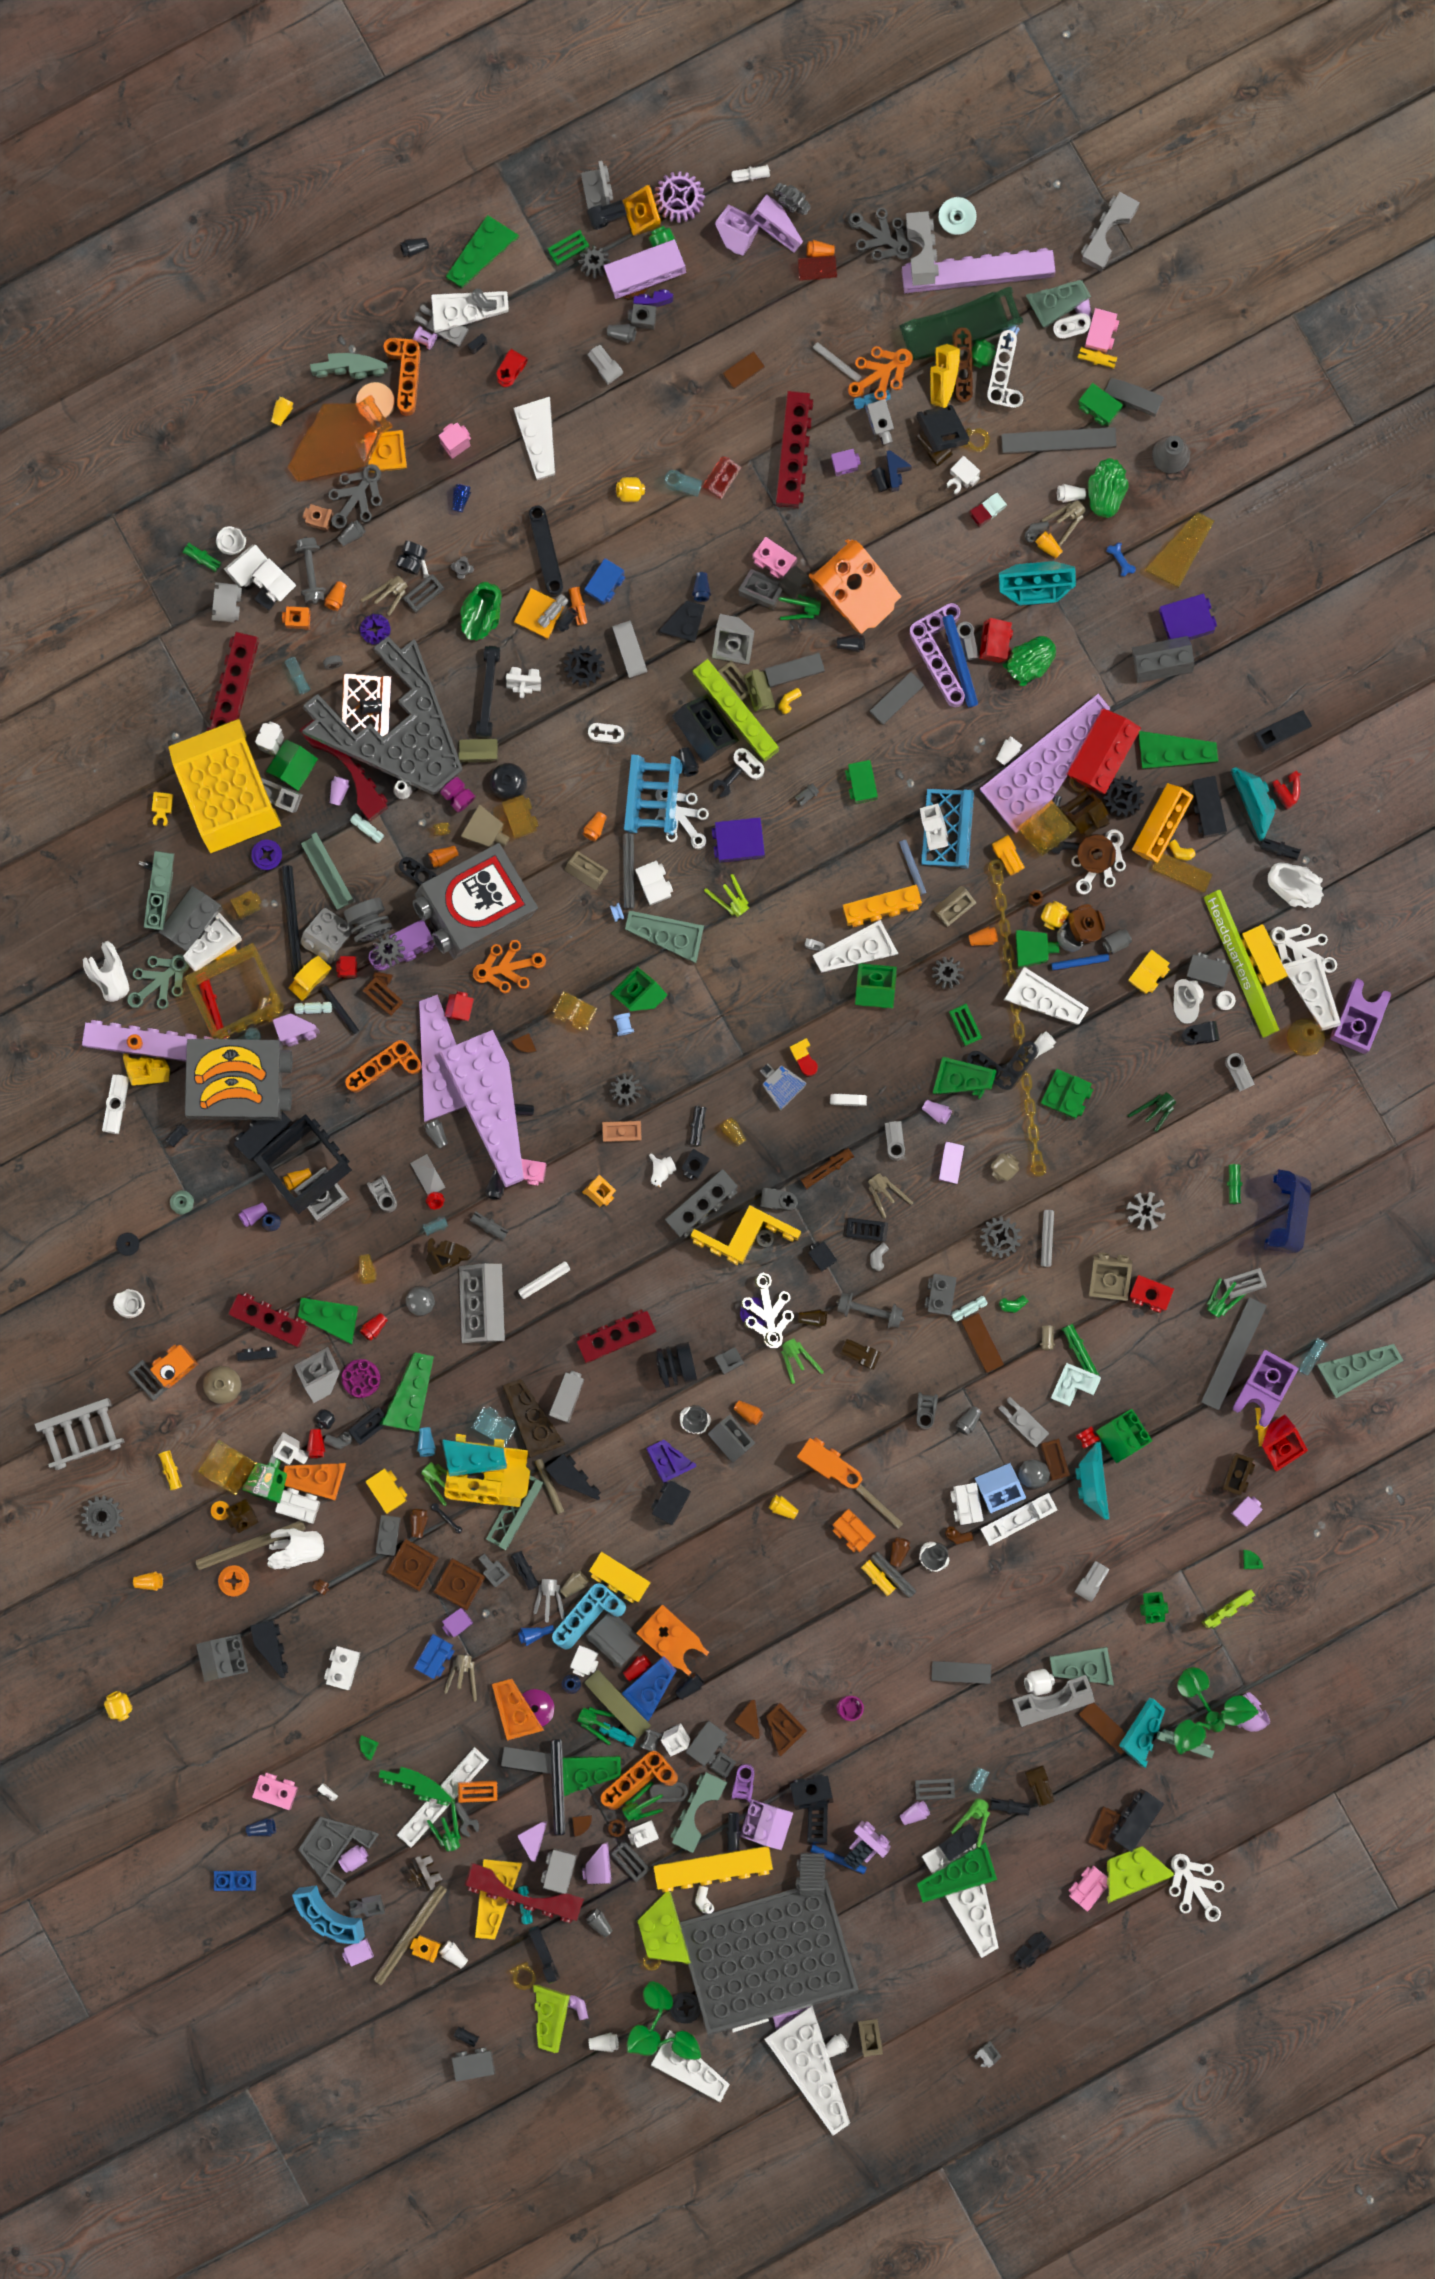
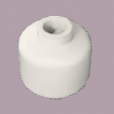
[1024,1669,1055,1696]

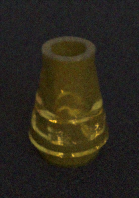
[720,1117,747,1146]
[359,1254,378,1284]

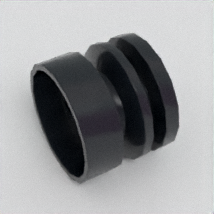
[656,1342,697,1388]

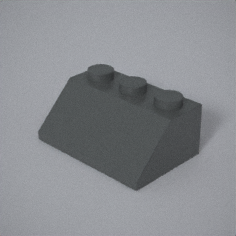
[1132,636,1194,683]
[159,886,223,952]

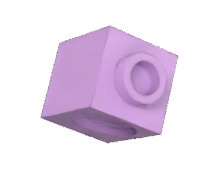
[1231,1496,1263,1527]
[342,1938,374,1967]

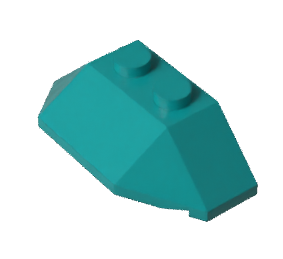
[999,561,1076,605]
[1230,767,1276,841]
[1076,1442,1109,1520]

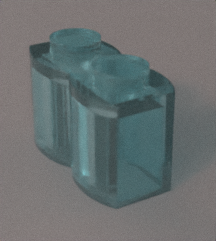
[472,1407,517,1447]

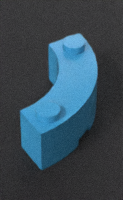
[292,1885,365,1944]

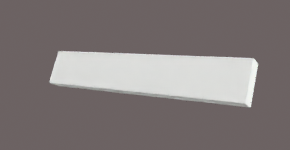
[397,1747,489,1848]

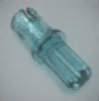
[285,657,311,695]
[245,1028,261,1040]
[1299,1338,1328,1376]

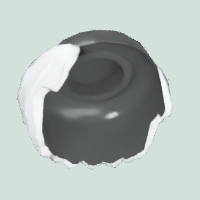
[680,1405,711,1434]
[919,1542,949,1572]

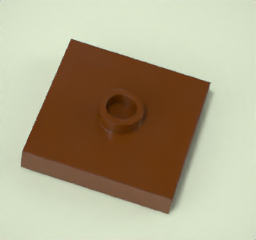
[386,1539,439,1592]
[433,1558,486,1611]

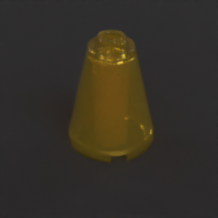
[1287,1018,1325,1056]

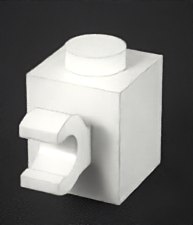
[947,456,980,495]
[273,1432,308,1465]
[628,1820,659,1848]

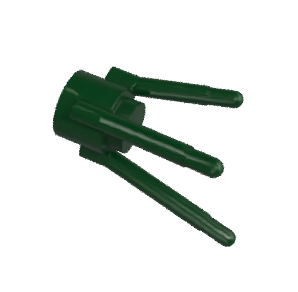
[1128,1092,1176,1132]

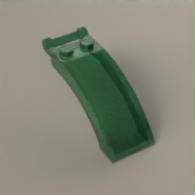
[899,287,1024,361]

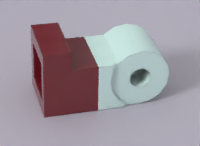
[969,493,1007,528]

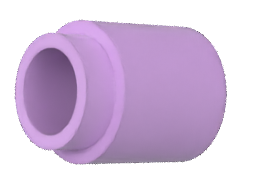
[338,1845,368,1873]

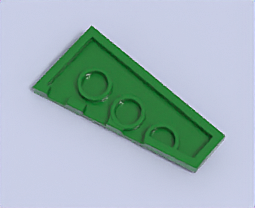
[446,215,519,288]
[1138,731,1218,769]
[381,1353,434,1432]
[917,1842,997,1903]

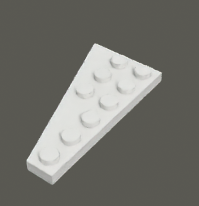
[922,1843,998,1958]
[765,2006,850,2135]

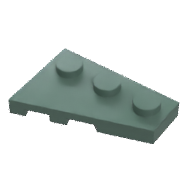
[1026,280,1091,328]
[1049,1646,1114,1685]
[1156,1729,1214,1758]

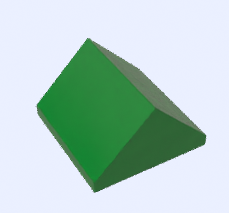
[266,740,318,792]

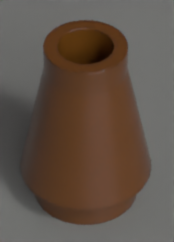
[410,1509,429,1538]
[890,1537,911,1567]

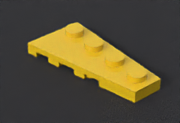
[475,1859,522,1939]

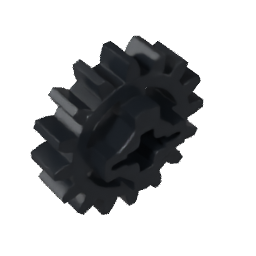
[564,645,605,687]
[1103,776,1145,818]

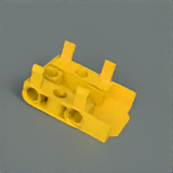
[444,1434,530,1507]

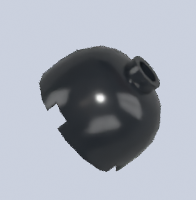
[489,763,527,801]

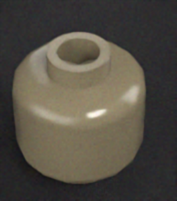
[991,1153,1019,1181]

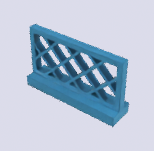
[922,789,974,868]

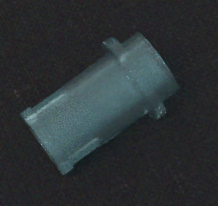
[423,1216,449,1236]
[969,1768,990,1794]

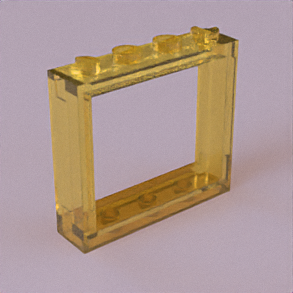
[184,943,285,1039]

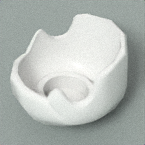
[216,526,246,555]
[113,1289,145,1318]

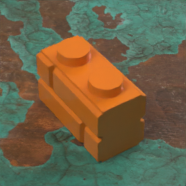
[832,1509,876,1553]

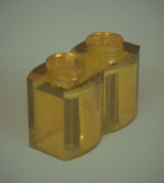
[502,795,539,840]
[553,991,598,1031]

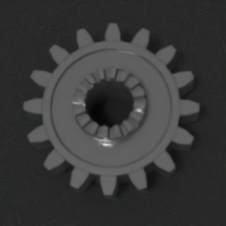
[81,1495,124,1538]

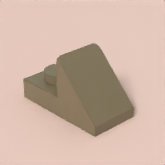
[858,2019,883,2057]

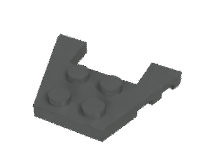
[299,1817,379,1897]

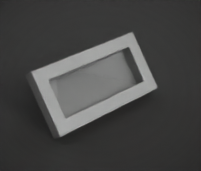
[410,1154,446,1195]

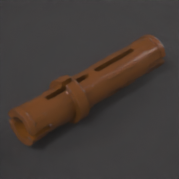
[800,1147,854,1189]

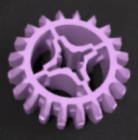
[654,171,705,223]

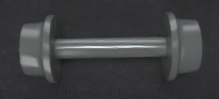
[295,536,326,605]
[836,1292,905,1329]

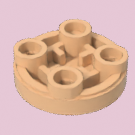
[356,382,395,421]

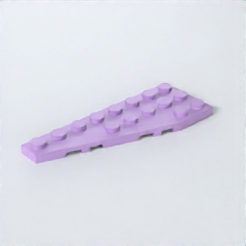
[980,694,1110,834]
[440,1030,524,1188]

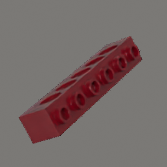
[776,391,814,509]
[206,632,260,732]

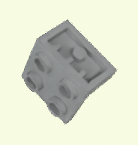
[581,161,613,209]

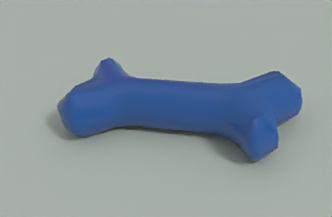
[1107,543,1136,577]

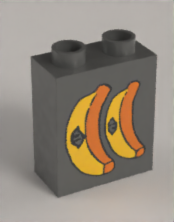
[185,1039,293,1121]

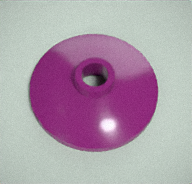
[522,1689,555,1727]

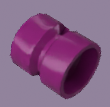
[440,777,476,813]
[836,1695,864,1721]

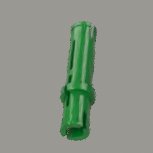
[1062,1324,1100,1376]

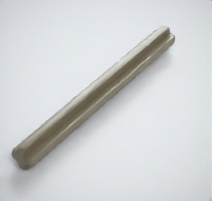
[196,1521,306,1570]
[374,1884,447,1985]

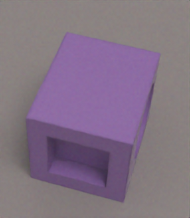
[831,449,861,476]
[442,1608,473,1637]

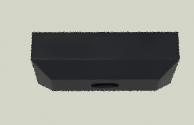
[348,1406,386,1445]

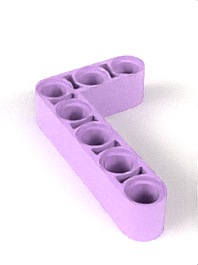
[910,603,964,708]

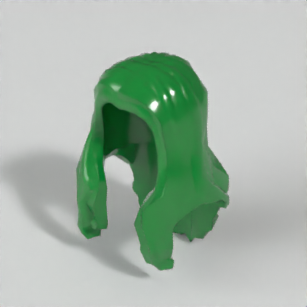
[1088,458,1128,518]
[461,582,502,641]
[1003,636,1056,686]

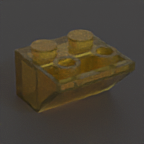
[198,1439,256,1495]

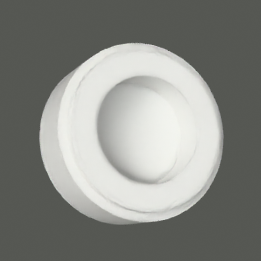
[1216,991,1235,1011]

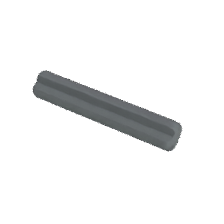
[870,1552,916,1598]

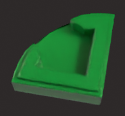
[1243,1550,1264,1569]
[359,1735,379,1761]

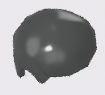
[1057,922,1083,952]
[406,1285,435,1316]
[1018,1459,1050,1489]

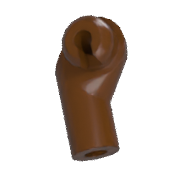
[945,1526,973,1544]

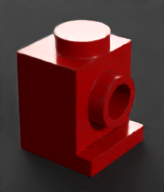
[336,956,357,978]

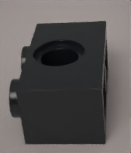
[790,1774,834,1810]

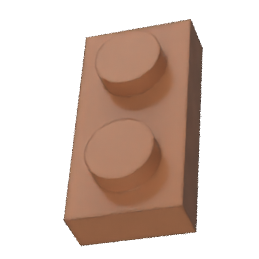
[602,1121,642,1142]

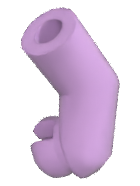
[568,1995,588,2020]

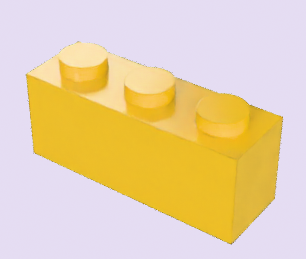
[1241,924,1288,988]
[589,1552,651,1603]

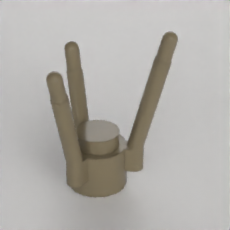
[1042,500,1086,547]
[361,576,408,616]
[868,1173,913,1218]
[444,1655,477,1702]

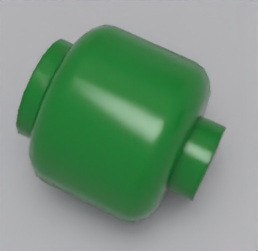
[649,226,677,248]
[972,339,997,368]

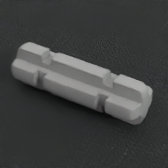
[538,594,568,628]

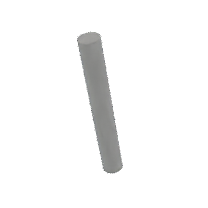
[813,342,862,382]

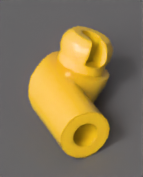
[1168,839,1195,861]

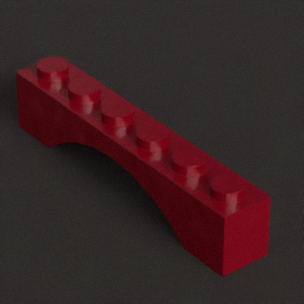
[300,719,388,822]
[464,1863,584,1923]

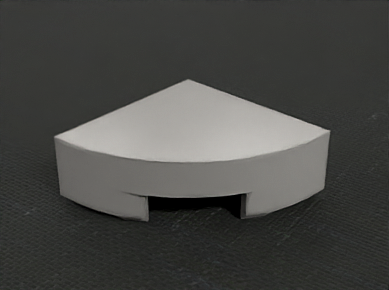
[805,938,825,951]

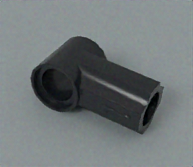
[587,200,627,230]

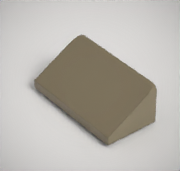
[565,851,609,890]
[933,886,976,927]

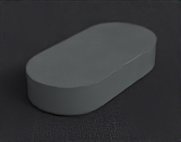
[650,1782,689,1802]

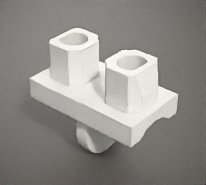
[506,667,541,698]

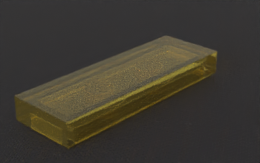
[1152,853,1213,893]

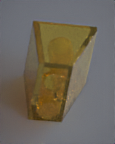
[1017,800,1076,856]

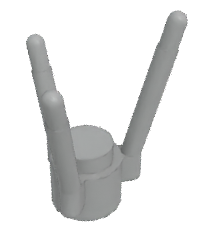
[533,1579,565,1622]

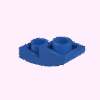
[214,1871,256,1891]

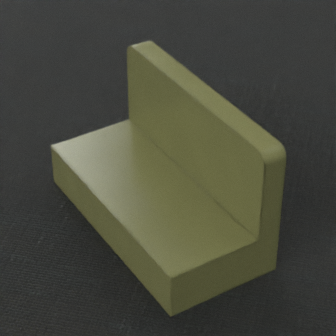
[744,669,775,712]
[459,739,498,763]

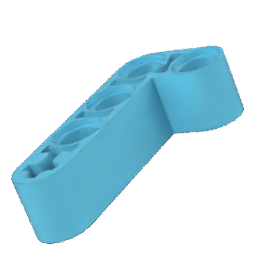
[552,1584,626,1649]

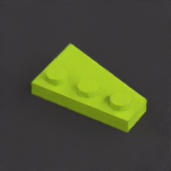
[1201,1589,1255,1629]
[533,1985,570,2053]

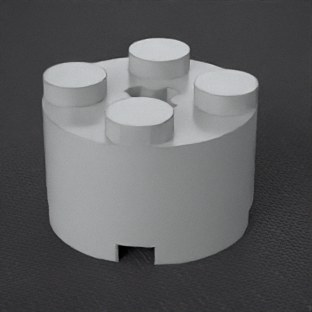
[212,582,242,623]

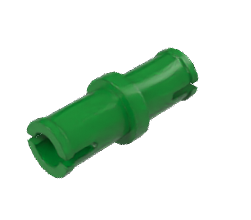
[183,542,222,572]
[1227,1164,1243,1204]

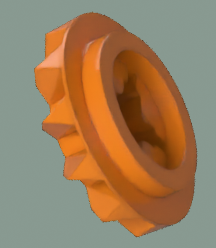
[218,1566,250,1596]

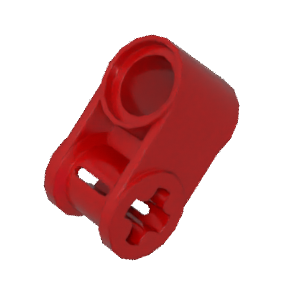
[497,349,528,387]

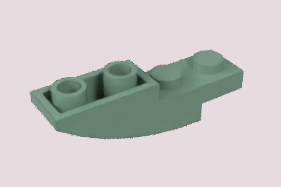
[310,353,389,379]
[144,851,175,930]

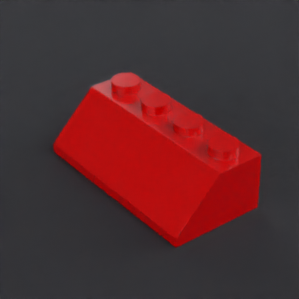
[1066,708,1141,794]

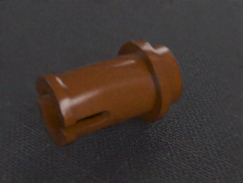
[1028,890,1043,906]

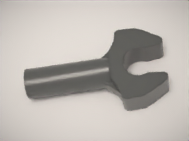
[455,1802,479,1837]

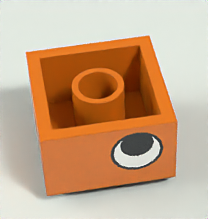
[150,1344,199,1389]

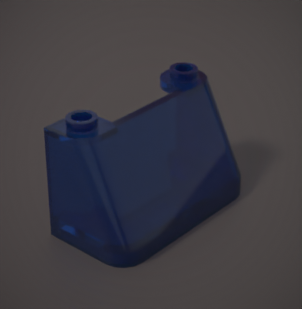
[1264,1169,1311,1253]

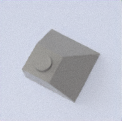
[712,614,755,664]
[294,1347,340,1403]

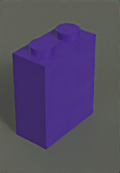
[1159,594,1217,640]
[712,817,765,863]

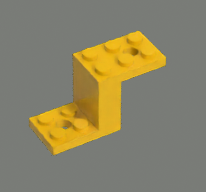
[691,1205,801,1265]

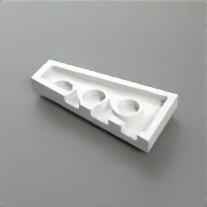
[813,920,898,973]
[651,2030,730,2102]

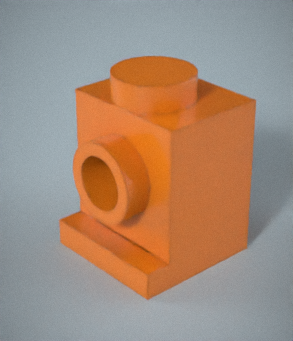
[282,606,311,630]

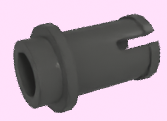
[795,783,819,806]

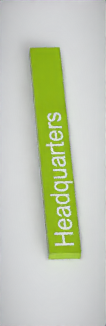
[1203,890,1279,1038]

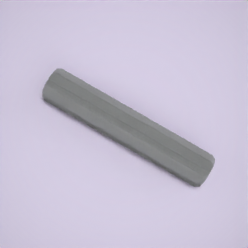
[1041,1210,1054,1267]

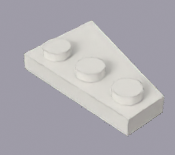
[183,913,242,972]

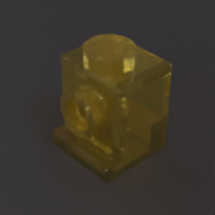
[230,890,262,919]

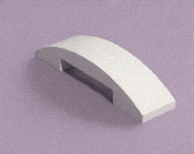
[981,1493,1057,1546]

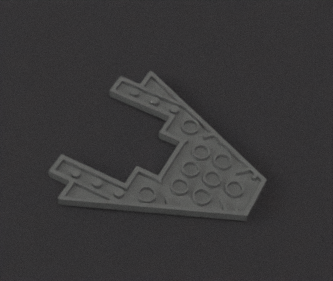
[302,636,463,795]

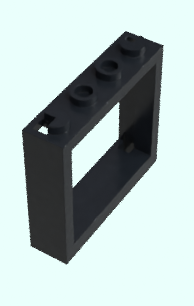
[253,1114,352,1214]

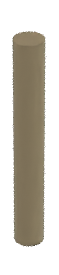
[535,1458,564,1515]
[856,1484,903,1529]

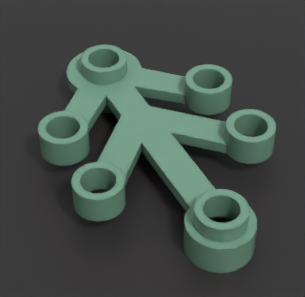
[127,955,190,1009]

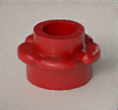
[426,1192,445,1210]

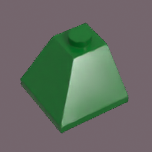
[611,966,668,1011]

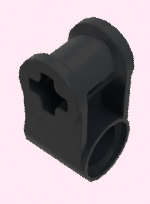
[1181,1021,1220,1045]

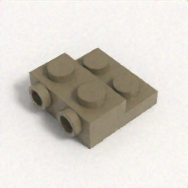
[1089,1252,1132,1301]

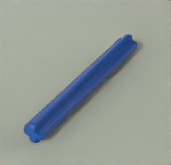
[942,615,978,707]

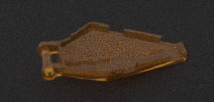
[288,395,393,482]

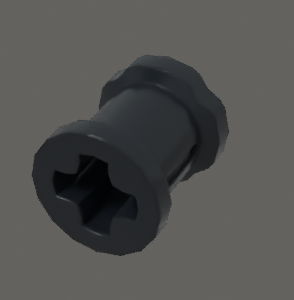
[359,697,382,716]

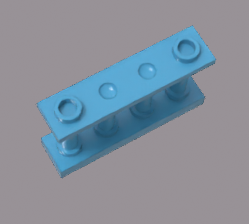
[624,755,682,835]

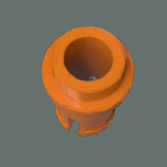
[127,1034,143,1050]

